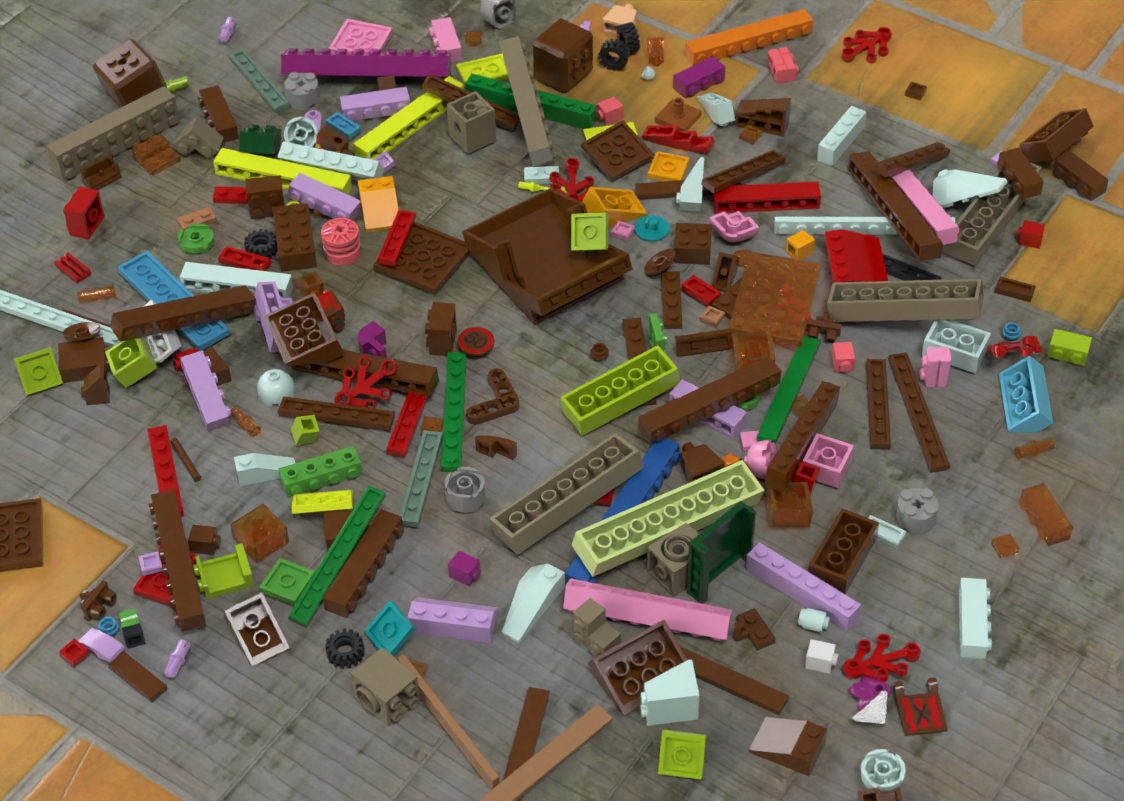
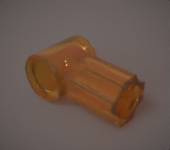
[647,37,664,66]

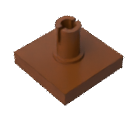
[655,97,702,131]

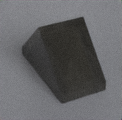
[851,690,887,725]

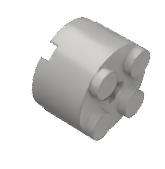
[480,0,518,29]
[284,72,320,110]
[445,467,486,513]
[896,488,939,535]

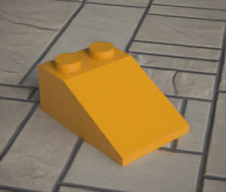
[358,176,399,232]
[582,187,647,227]

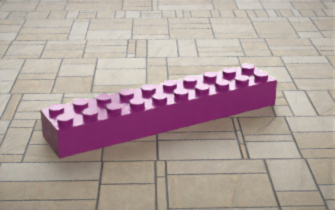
[281,48,451,77]

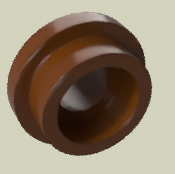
[590,343,609,360]

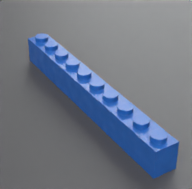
[565,438,681,586]

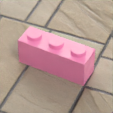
[429,17,462,62]

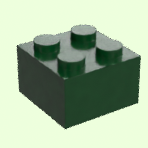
[239,124,281,154]

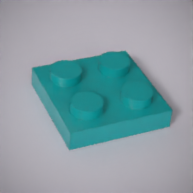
[364,600,417,656]

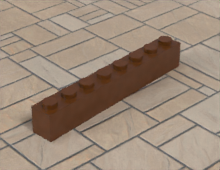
[110,285,256,342]
[291,349,439,397]
[638,356,781,444]
[765,381,840,492]
[149,489,206,632]

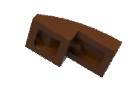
[475,435,517,460]

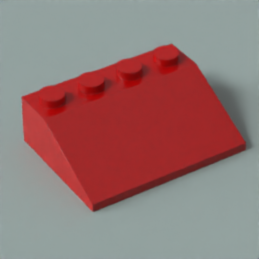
[825,229,888,283]

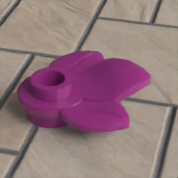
[848,675,891,711]

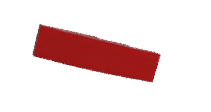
[642,125,715,152]

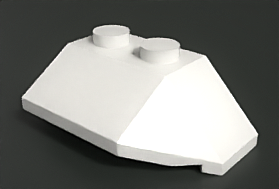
[142,300,181,363]

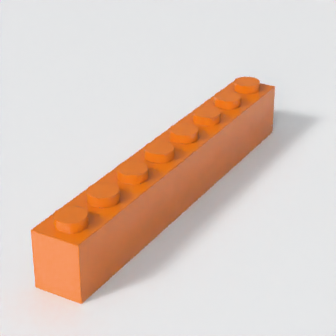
[685,9,813,66]

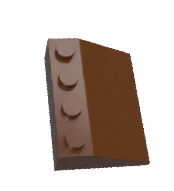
[264,292,344,366]
[588,620,696,716]

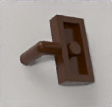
[734,608,776,651]

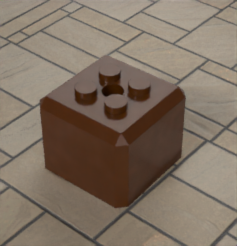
[533,18,593,92]
[93,39,167,108]

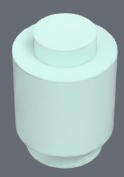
[798,608,830,633]

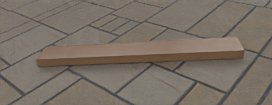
[397,654,500,790]
[479,704,613,801]

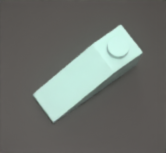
[697,92,735,126]
[676,157,704,212]
[234,453,295,487]

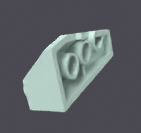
[932,169,1008,208]
[502,563,565,643]

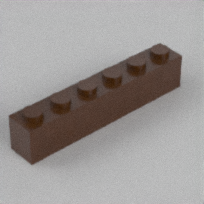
[323,509,404,618]

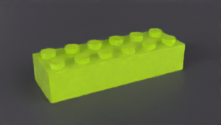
[560,345,680,436]

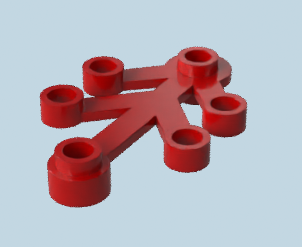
[841,27,892,64]
[549,158,595,202]
[988,336,1042,357]
[335,357,398,409]
[843,634,921,682]

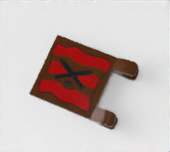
[893,677,948,736]

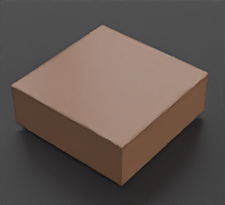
[700,306,725,328]

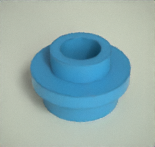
[1002,322,1021,340]
[98,617,119,636]

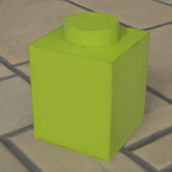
[291,415,320,445]

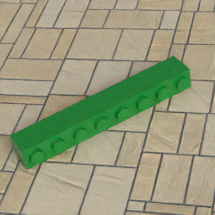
[465,73,597,129]

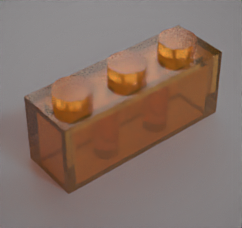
[1019,483,1073,546]

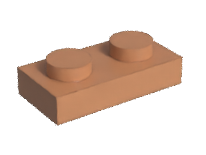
[177,207,217,230]

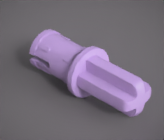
[219,17,236,43]
[164,640,191,678]

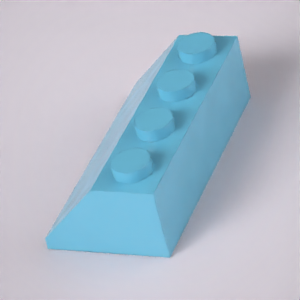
[999,356,1053,433]

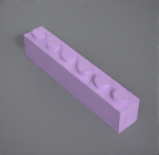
[746,542,861,632]

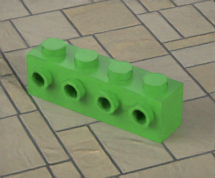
[278,446,362,498]

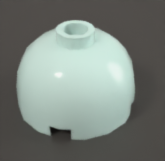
[284,117,318,147]
[257,369,295,406]
[860,749,906,791]

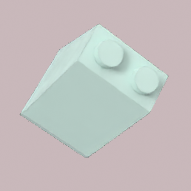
[640,660,699,726]

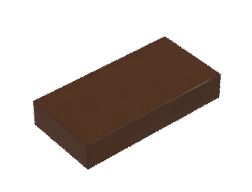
[995,276,1036,303]

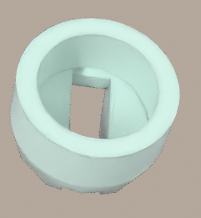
[641,66,655,81]

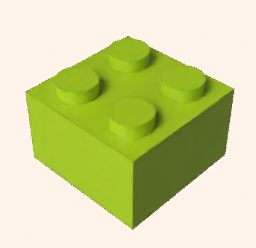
[105,337,157,388]

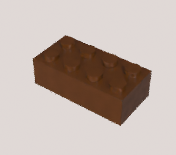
[1019,108,1094,164]
[273,203,317,272]
[808,508,879,594]

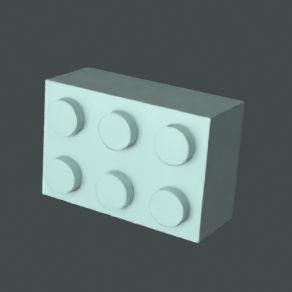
[922,319,991,374]

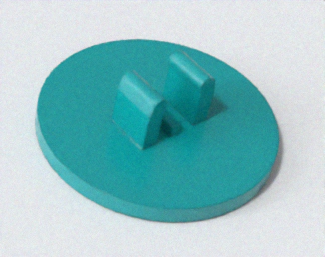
[634,215,670,242]

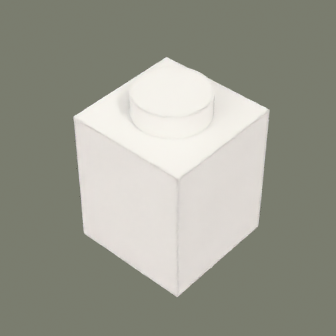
[805,639,838,674]

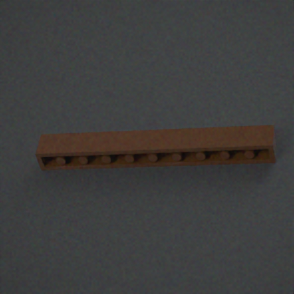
[848,151,943,262]

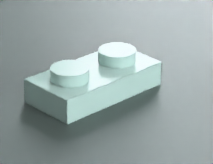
[524,166,559,184]

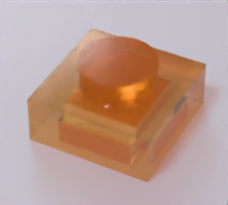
[420,416,444,436]
[991,533,1020,559]

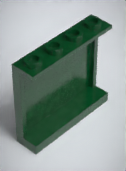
[687,501,756,604]

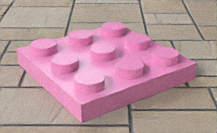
[329,19,393,52]

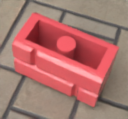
[768,47,799,84]

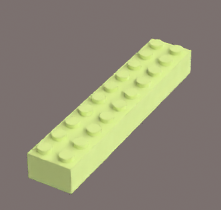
[571,460,764,577]

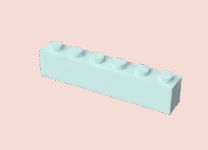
[278,142,384,181]
[180,262,293,298]

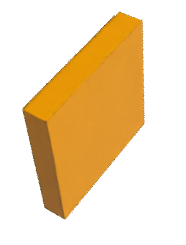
[647,151,690,181]

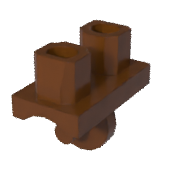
[807,312,841,344]
[79,581,117,622]

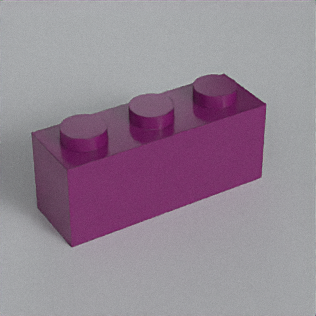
[673,56,726,98]

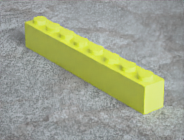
[353,76,464,160]
[213,148,352,195]

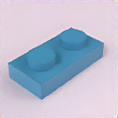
[325,111,362,140]

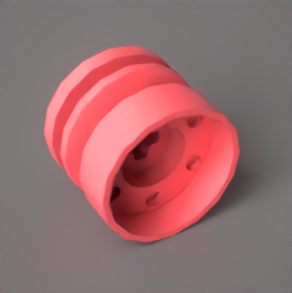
[321,218,361,266]

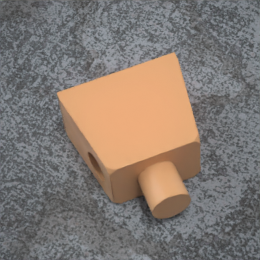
[602,4,637,36]

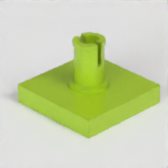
[571,213,608,251]
[14,347,63,395]
[658,730,706,779]

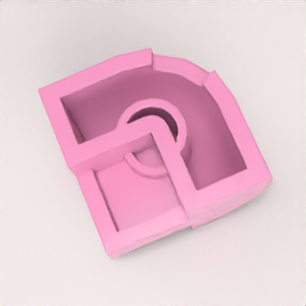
[709,211,759,242]

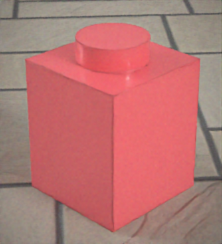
[597,97,623,126]
[832,342,855,372]

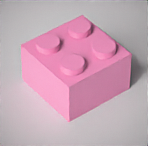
[803,433,854,488]

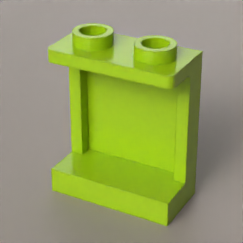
[193,543,254,599]

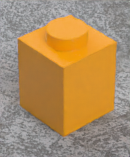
[786,230,815,261]

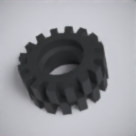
[617,22,640,53]
[598,39,630,71]
[244,229,278,259]
[325,628,365,669]

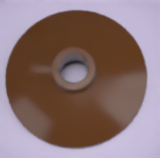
[644,249,676,275]
[63,322,101,341]

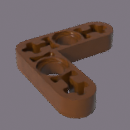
[466,368,520,425]

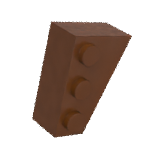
[734,98,791,137]

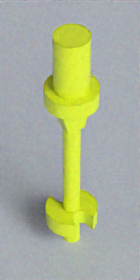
[518,181,569,194]

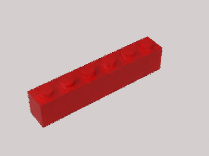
[712,181,821,214]

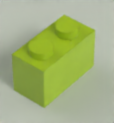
[1047,329,1092,366]

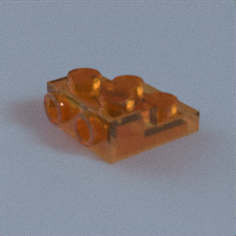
[131,134,181,176]

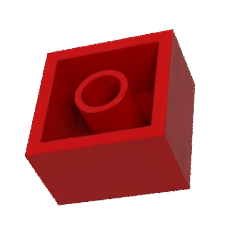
[63,186,105,240]

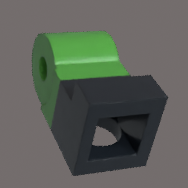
[119,608,146,649]

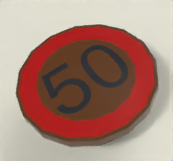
[457,327,495,356]

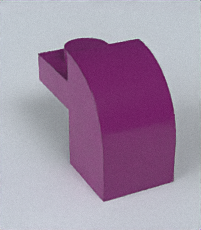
[358,321,387,358]

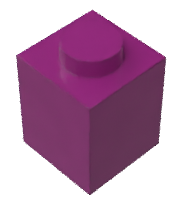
[448,550,481,586]

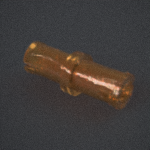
[77,285,116,303]
[230,406,261,436]
[1014,437,1055,459]

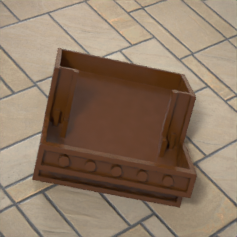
[462,188,633,325]

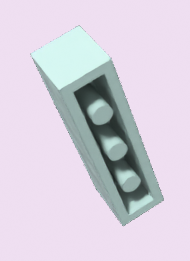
[817,106,866,166]
[959,578,992,659]

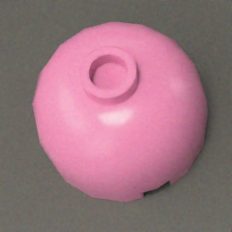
[744,440,778,480]

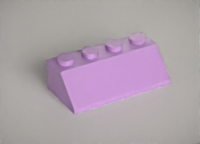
[408,597,498,643]

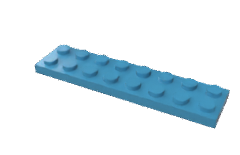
[117,250,230,351]

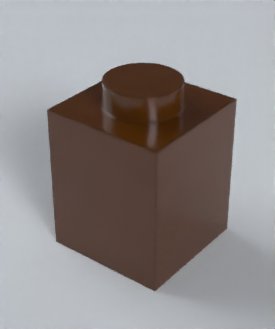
[188,525,221,555]

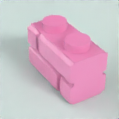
[920,347,951,388]

